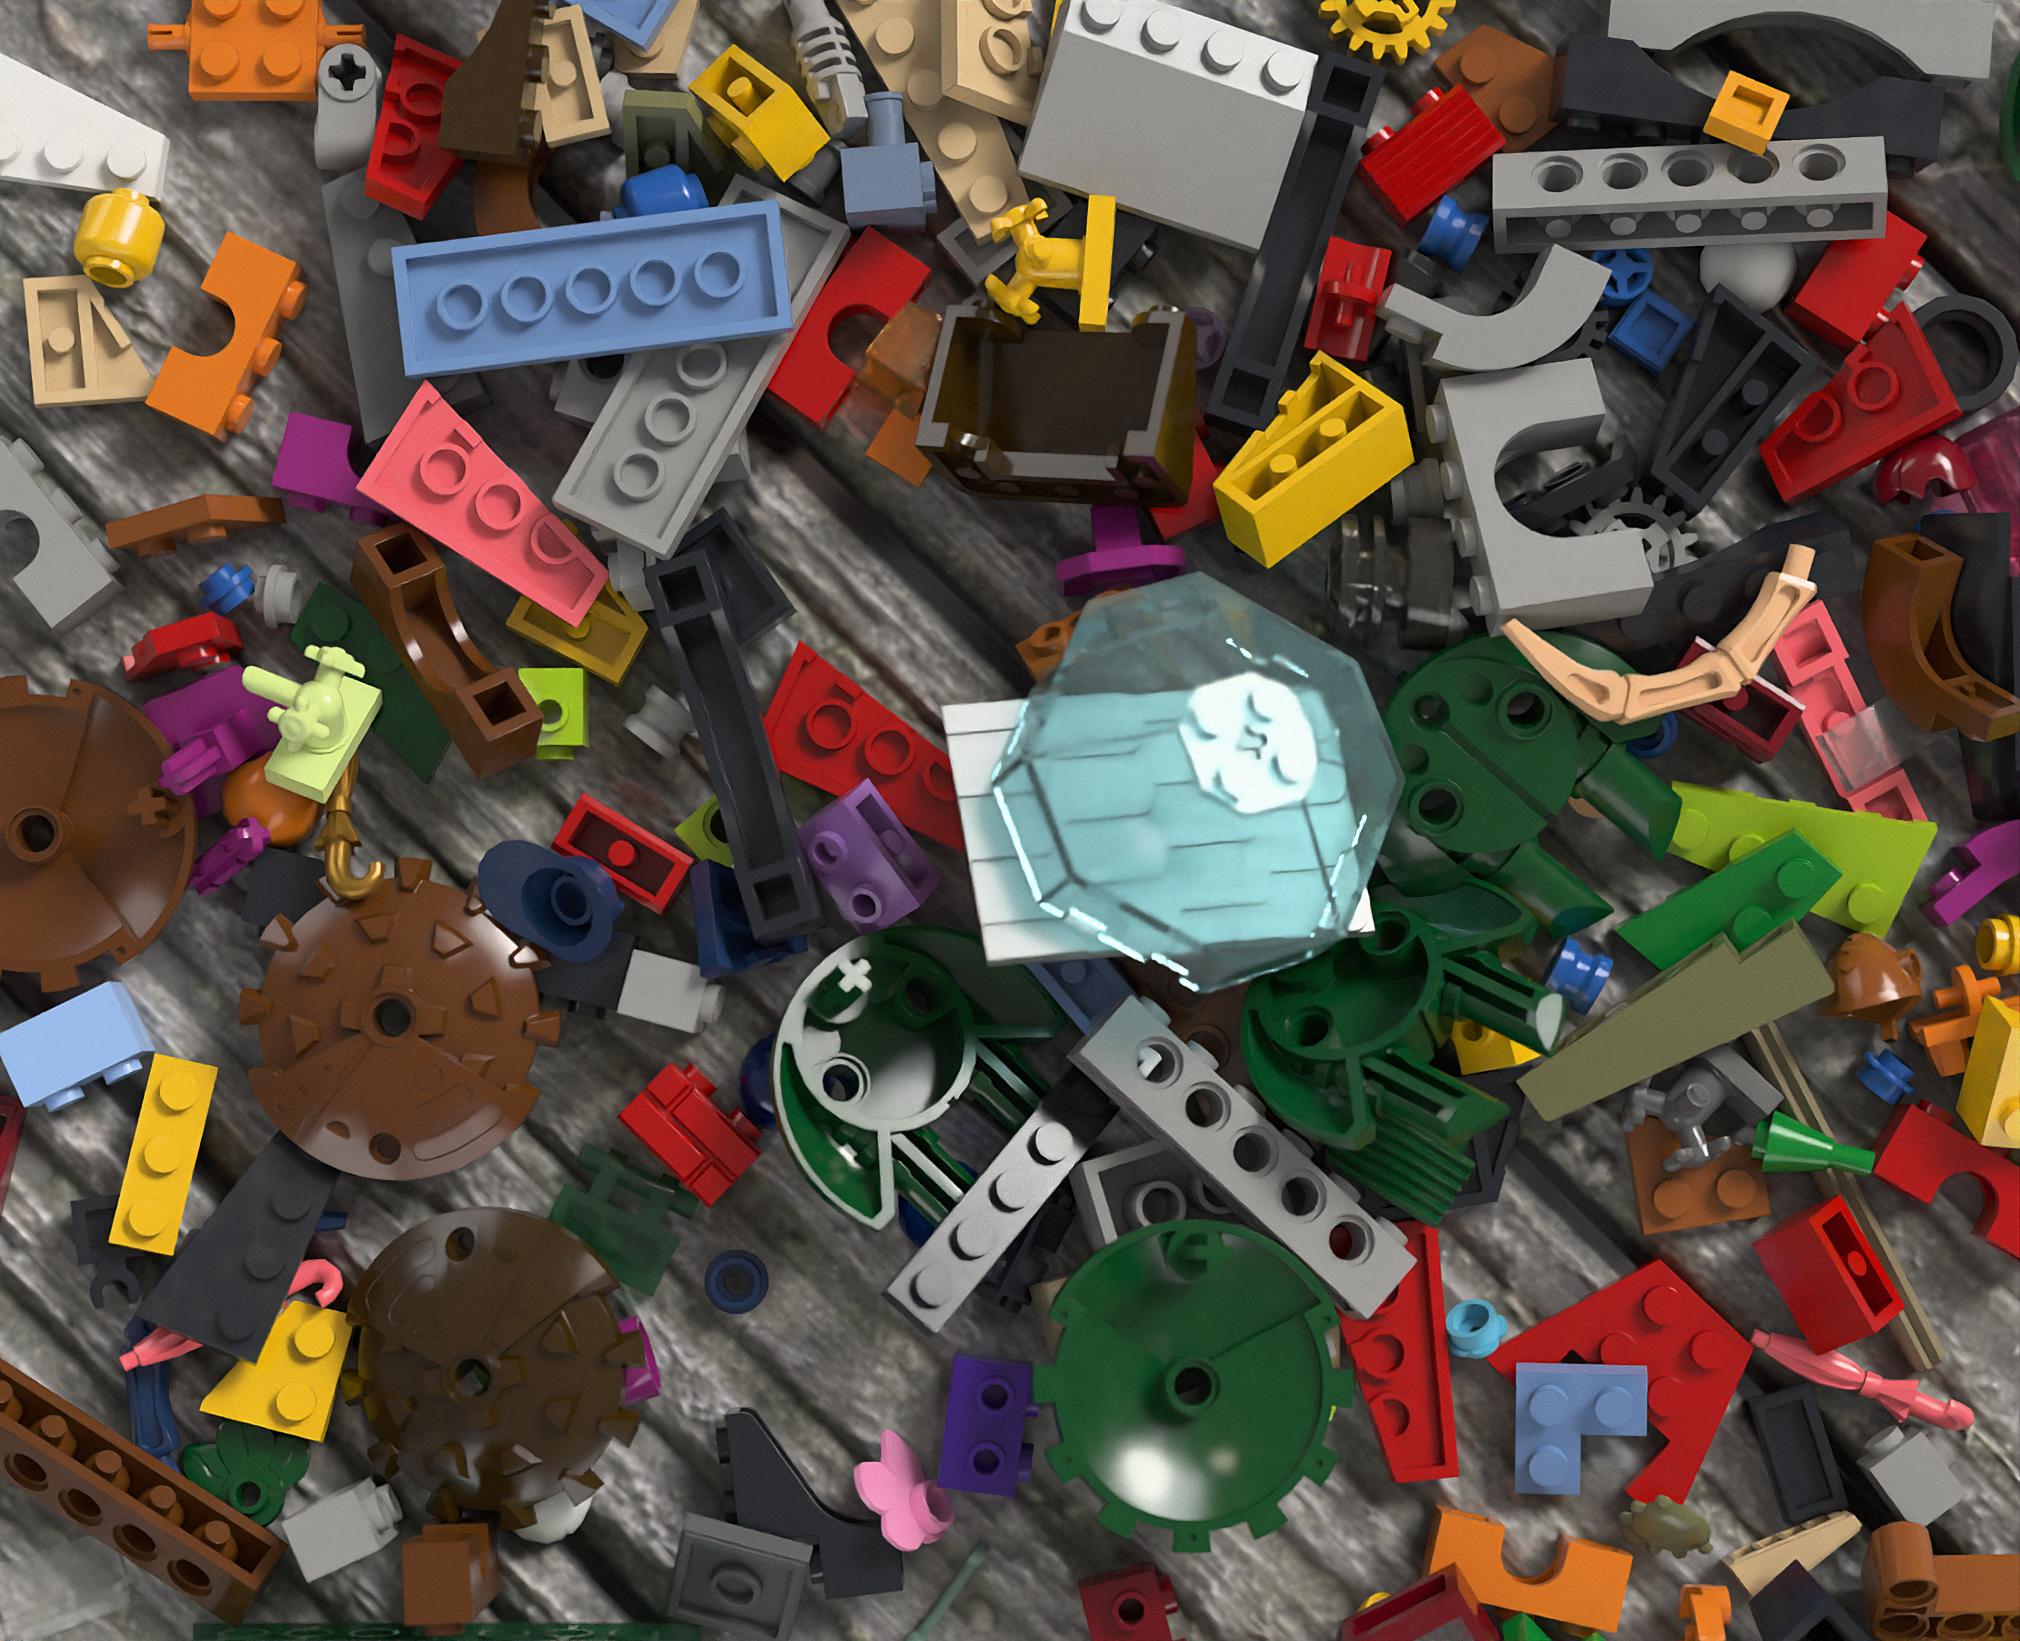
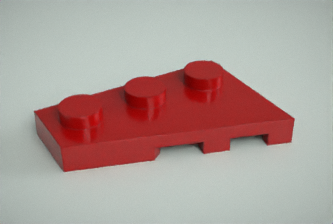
[364,33,466,221]
[1758,299,1963,507]

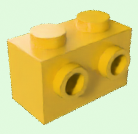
[687,44,831,182]

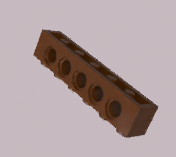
[0,1358,289,1629]

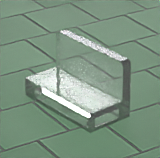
[0,1535,137,1641]

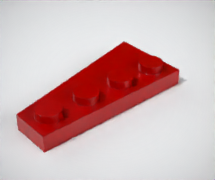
[764,640,963,853]

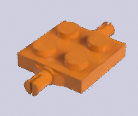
[147,0,366,101]

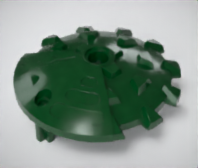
[1030,1219,1354,1554]

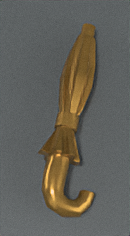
[314,748,386,900]

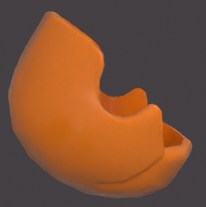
[220,751,326,849]

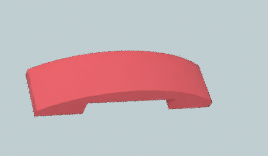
[1769,599,1928,822]

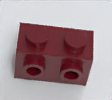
[1078,1561,1186,1641]

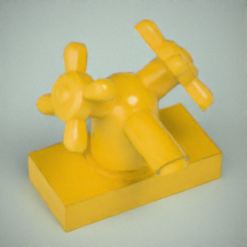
[985,195,1116,332]

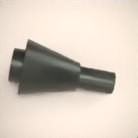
[1367,247,1444,363]

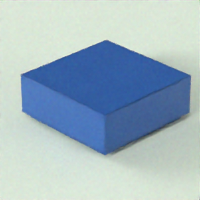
[1605,287,1696,377]

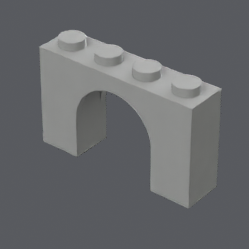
[1426,357,1654,638]

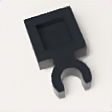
[70,1194,144,1309]

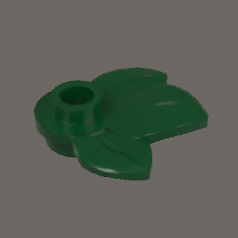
[183,1418,311,1528]

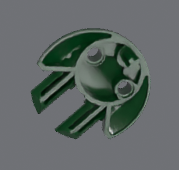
[1358,628,1683,940]
[1240,876,1566,1150]
[770,925,1068,1234]

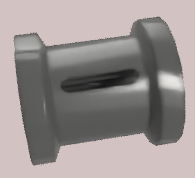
[774,130,849,209]

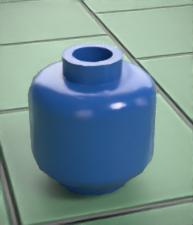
[612,164,709,220]

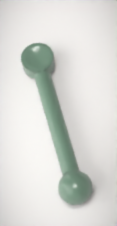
[903,1540,990,1641]

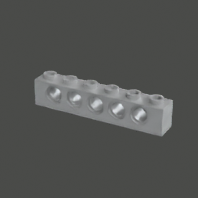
[1492,136,1888,254]
[1066,994,1418,1320]

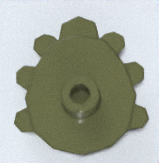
[1619,1495,1713,1559]

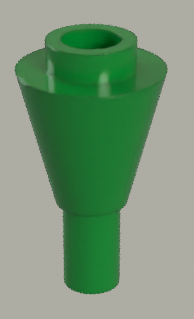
[1751,1110,1875,1177]

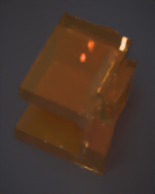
[855,300,944,422]

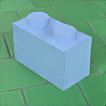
[0,981,156,1113]

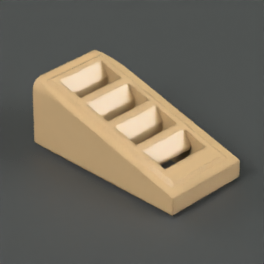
[1720,1508,1862,1599]

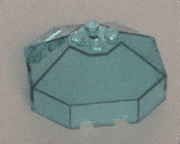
[991,571,1406,994]

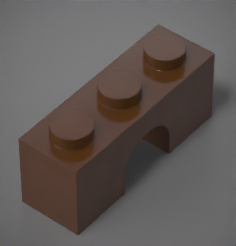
[402,1515,499,1636]

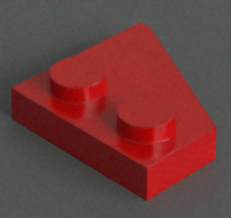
[120,612,245,684]

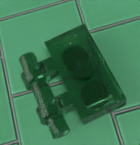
[547,1142,700,1297]

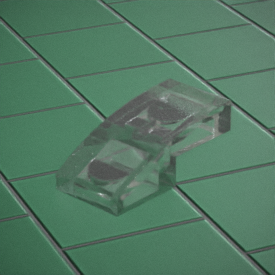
[1815,694,1950,793]

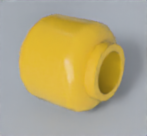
[73,188,165,288]

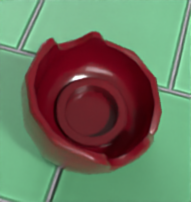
[1872,435,1979,506]

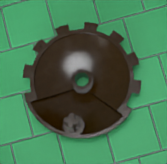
[340,1206,646,1530]

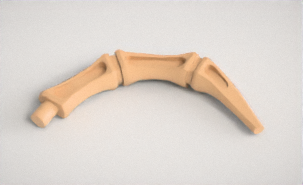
[1500,544,1817,725]

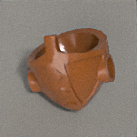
[1816,932,1922,1043]

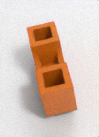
[145,231,309,445]
[1419,1505,1633,1638]

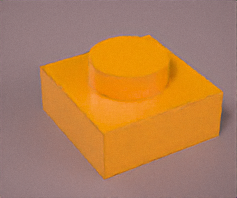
[1703,70,1790,156]

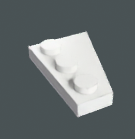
[0,53,170,202]

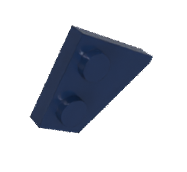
[690,858,808,979]

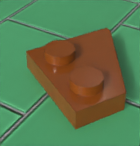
[105,494,286,559]
[1620,1112,1771,1235]

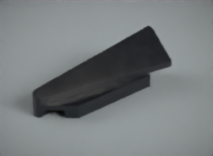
[1920,511,2020,821]

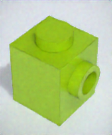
[519,668,590,761]

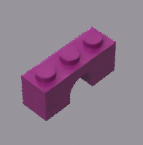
[271,411,439,543]

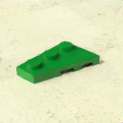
[1615,827,1843,971]

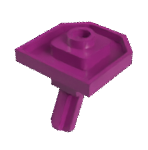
[1056,505,1187,598]
[142,664,288,820]

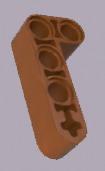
[1860,1521,2020,1641]

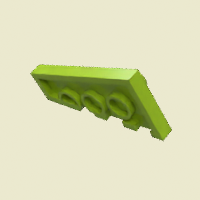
[1666,780,1938,940]

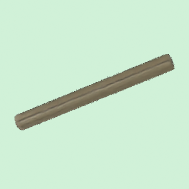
[1742,1021,1946,1372]

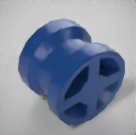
[1416,194,1490,274]
[1589,248,1654,309]
[1540,936,1613,1016]

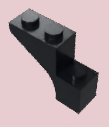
[716,1406,905,1600]

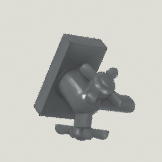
[1620,1043,1784,1172]

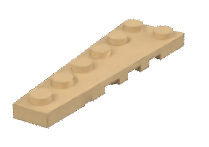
[833,0,1030,247]

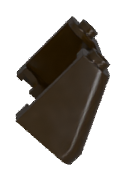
[915,300,1197,508]

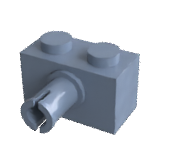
[840,92,937,238]

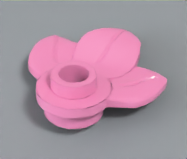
[853,1429,955,1552]

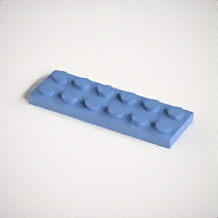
[391,199,794,380]

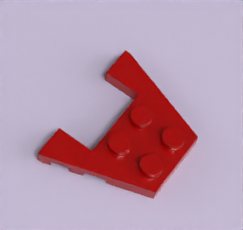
[1484,1258,1754,1505]

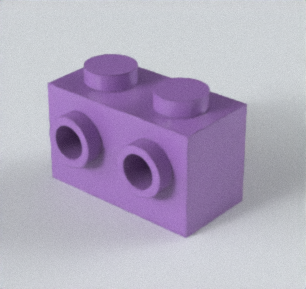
[797,778,944,936]

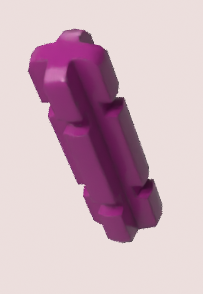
[189,817,270,896]

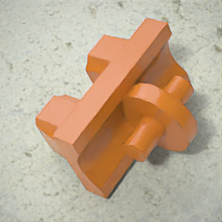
[1907,964,2020,1077]

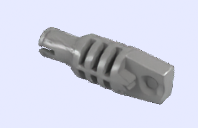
[783,0,868,139]

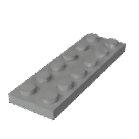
[551,173,851,561]

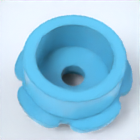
[1446,1299,1507,1359]

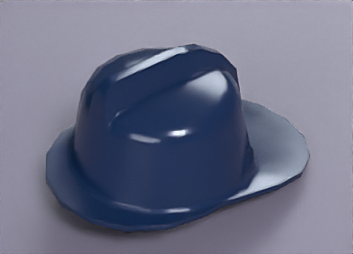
[477,839,625,963]

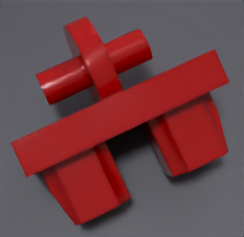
[1303,236,1392,364]

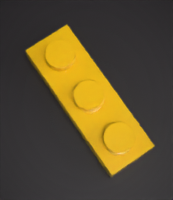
[108,1053,218,1257]

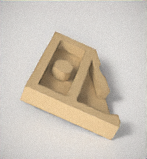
[23,275,155,409]

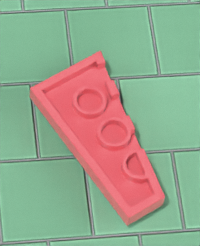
[355,379,609,629]

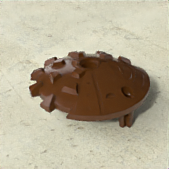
[0,675,198,993]
[238,857,561,1180]

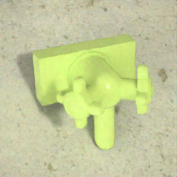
[242,645,383,804]

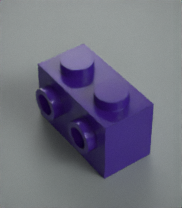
[937,1352,1040,1497]

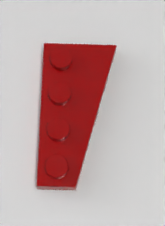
[1329,1219,1459,1483]

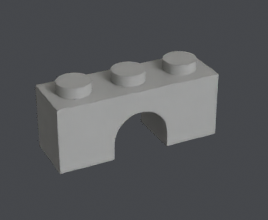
[0,435,127,635]

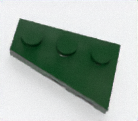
[289,581,453,785]

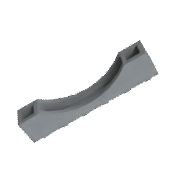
[1600,0,1995,94]

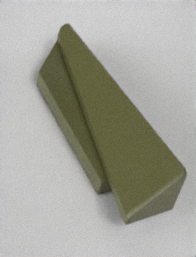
[1516,917,1834,1122]

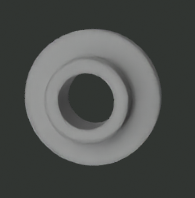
[254,564,304,629]

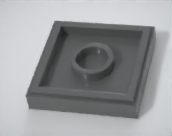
[663,1512,813,1641]

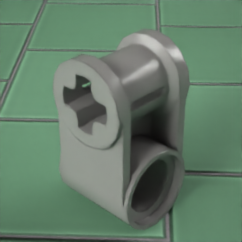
[314,43,384,170]

